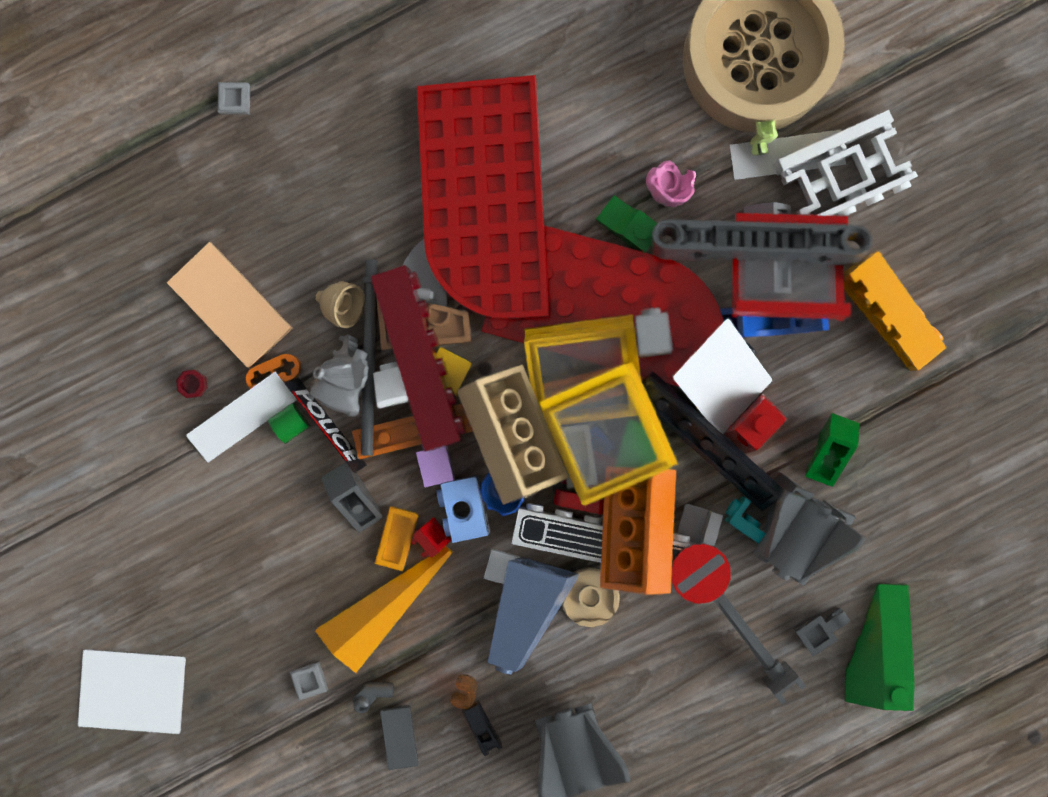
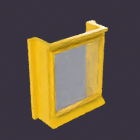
[524,314,641,425]
[539,362,678,505]

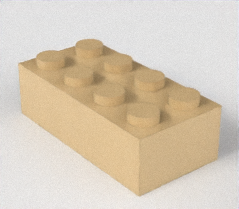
[457,364,569,505]

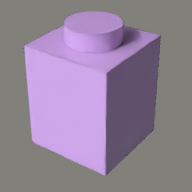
[416,445,455,487]

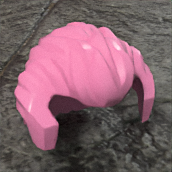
[646,160,696,207]

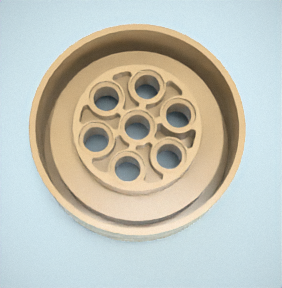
[683,0,845,133]

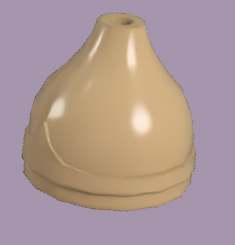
[316,281,365,328]

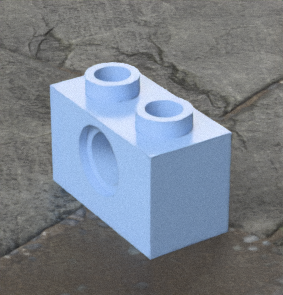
[436,475,488,543]

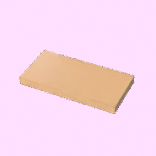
[167,242,293,369]

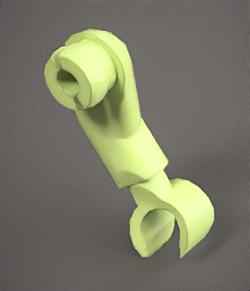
[750,120,777,156]

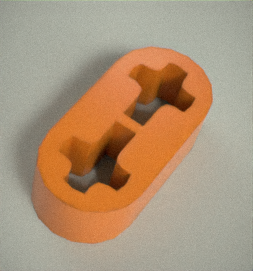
[246,354,302,389]

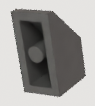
[321,462,384,533]

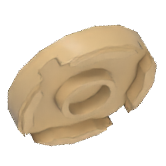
[562,567,620,627]

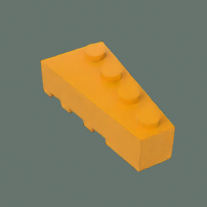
[844,251,946,371]

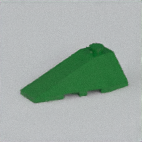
[844,584,915,711]

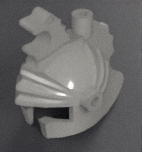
[308,334,369,417]

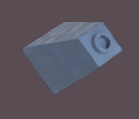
[488,557,579,674]

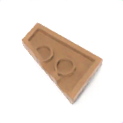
[377,299,471,351]

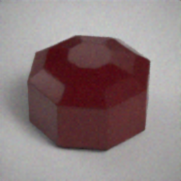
[176,370,208,398]

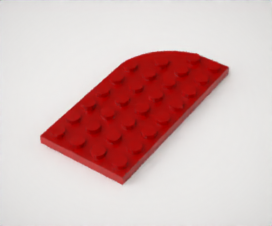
[417,75,549,320]
[481,225,724,388]

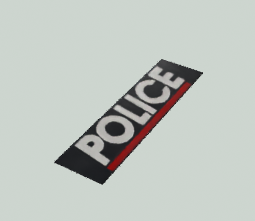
[284,377,367,473]

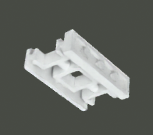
[773,110,918,216]

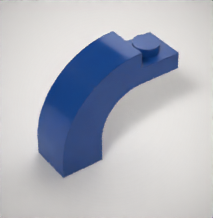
[720,300,829,338]

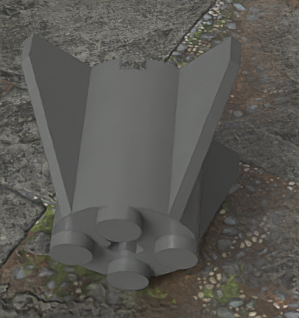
[753,472,866,585]
[534,703,631,797]

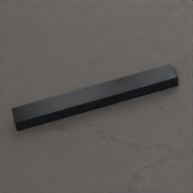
[642,371,784,511]

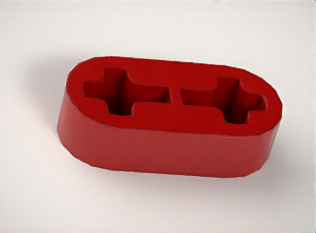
[553,489,604,515]

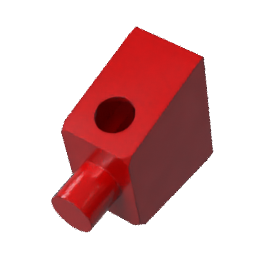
[724,393,787,454]

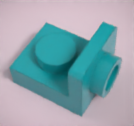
[725,497,765,544]

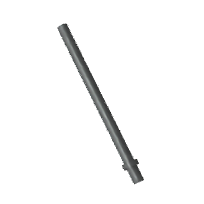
[361,259,377,456]

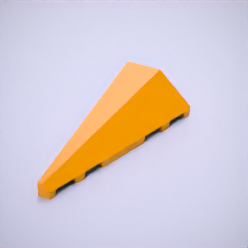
[315,546,453,673]

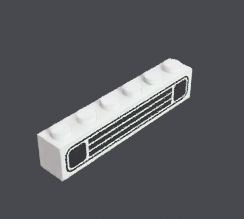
[512,503,695,563]

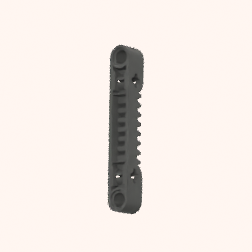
[651,220,873,265]

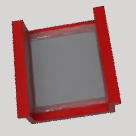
[732,213,851,322]

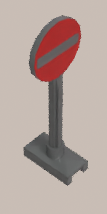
[671,543,806,705]

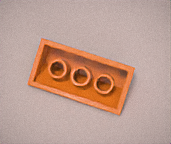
[600,466,676,594]

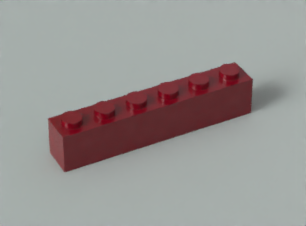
[370,265,466,452]

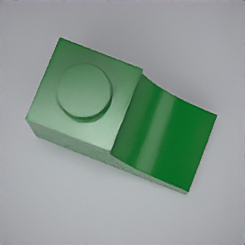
[596,195,657,253]
[805,413,860,487]

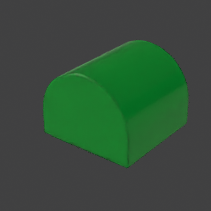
[268,402,311,444]

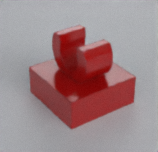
[411,517,452,558]

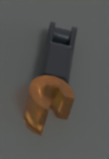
[450,674,503,756]

